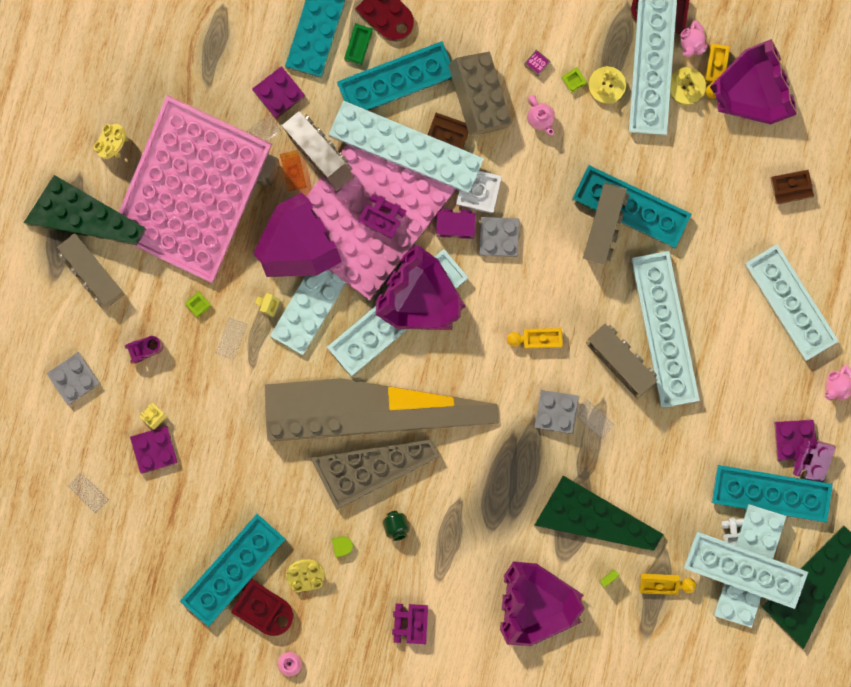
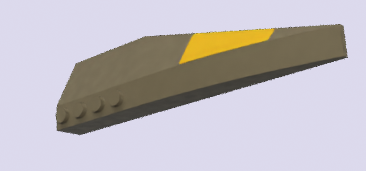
[265,378,499,442]

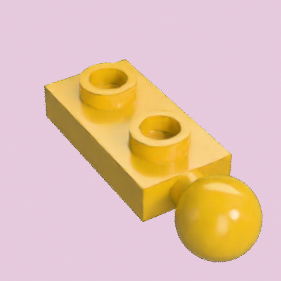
[705,43,730,99]
[507,328,563,349]
[639,574,696,595]

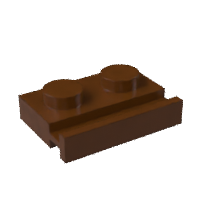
[427,112,469,150]
[770,169,814,205]

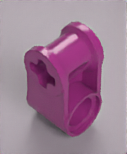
[125,336,164,364]

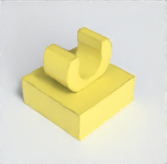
[255,293,280,317]
[139,402,167,430]

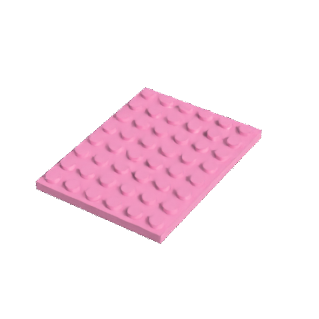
[119,95,272,283]
[306,144,457,301]

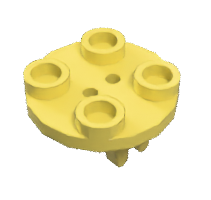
[588,66,626,104]
[670,67,706,105]
[93,124,129,159]
[286,559,325,592]

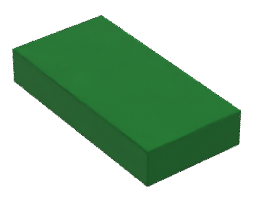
[344,23,373,65]

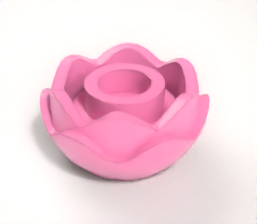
[278,652,302,677]

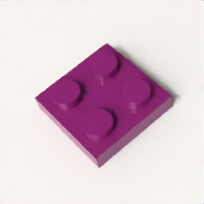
[252,66,305,119]
[774,420,815,461]
[130,426,178,474]

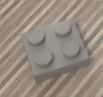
[479,217,519,257]
[46,352,100,406]
[534,390,580,434]

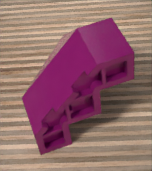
[710,39,797,125]
[253,193,342,277]
[376,245,466,330]
[500,561,585,646]

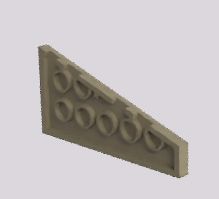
[311,439,440,510]

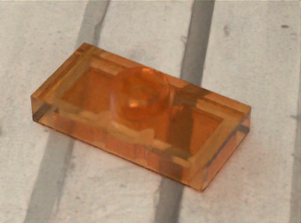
[280,150,307,192]

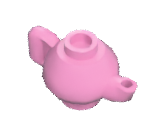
[680,21,708,58]
[527,95,555,135]
[824,365,851,400]

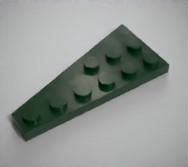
[24,175,147,246]
[534,476,664,551]
[762,526,851,649]

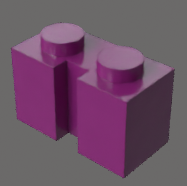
[436,209,476,239]

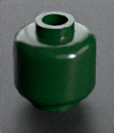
[382,511,410,541]

